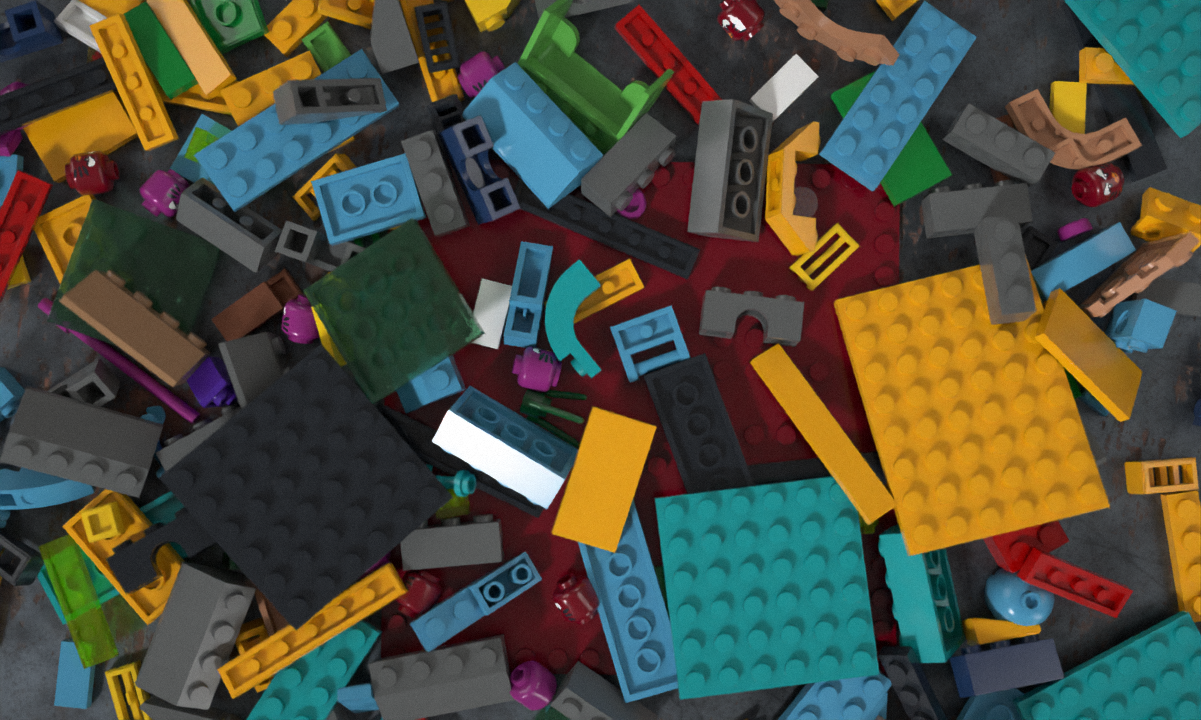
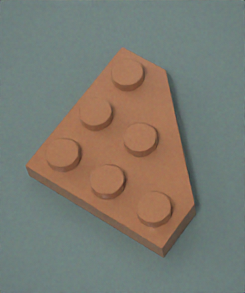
[1078,231,1200,318]

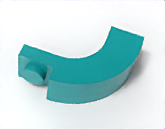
[545,259,601,378]

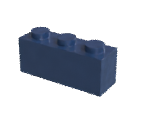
[950,634,1064,698]

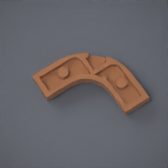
[774,0,900,66]
[1005,89,1142,169]

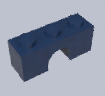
[0,0,63,63]
[438,115,520,225]

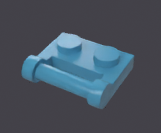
[610,305,690,383]

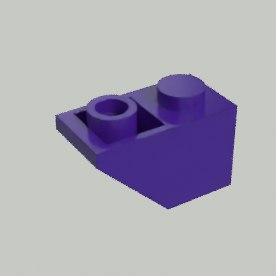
[186,356,238,408]

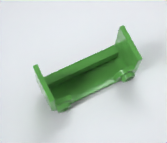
[517,0,674,154]

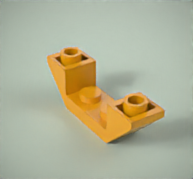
[765,121,821,256]

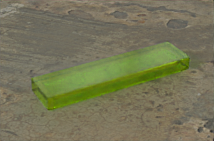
[38,535,119,669]

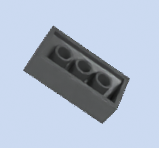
[687,99,773,242]
[218,332,292,409]
[0,386,163,498]
[135,561,256,710]
[369,634,515,720]

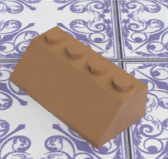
[59,270,210,387]

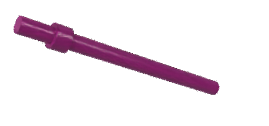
[38,298,201,424]

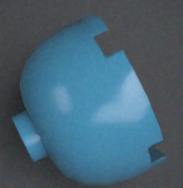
[984,568,1055,626]

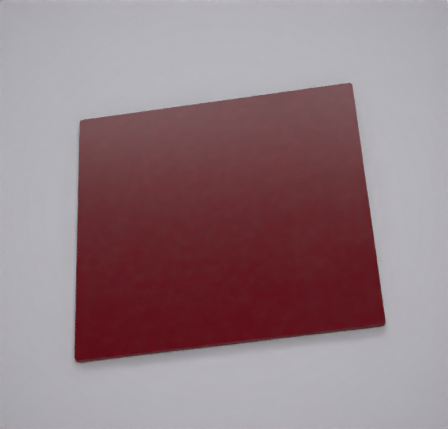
[381,159,900,676]

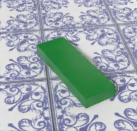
[123,1,198,100]

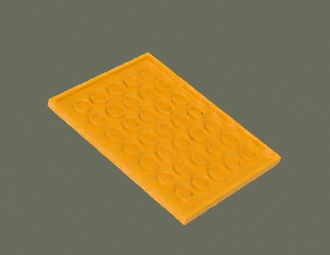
[834,258,1110,557]

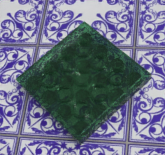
[47,199,221,346]
[303,218,485,404]

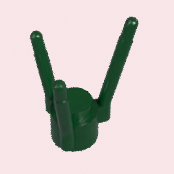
[520,389,587,448]

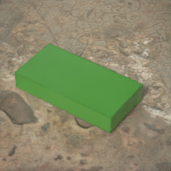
[301,21,351,72]

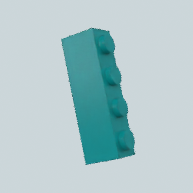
[878,525,966,663]

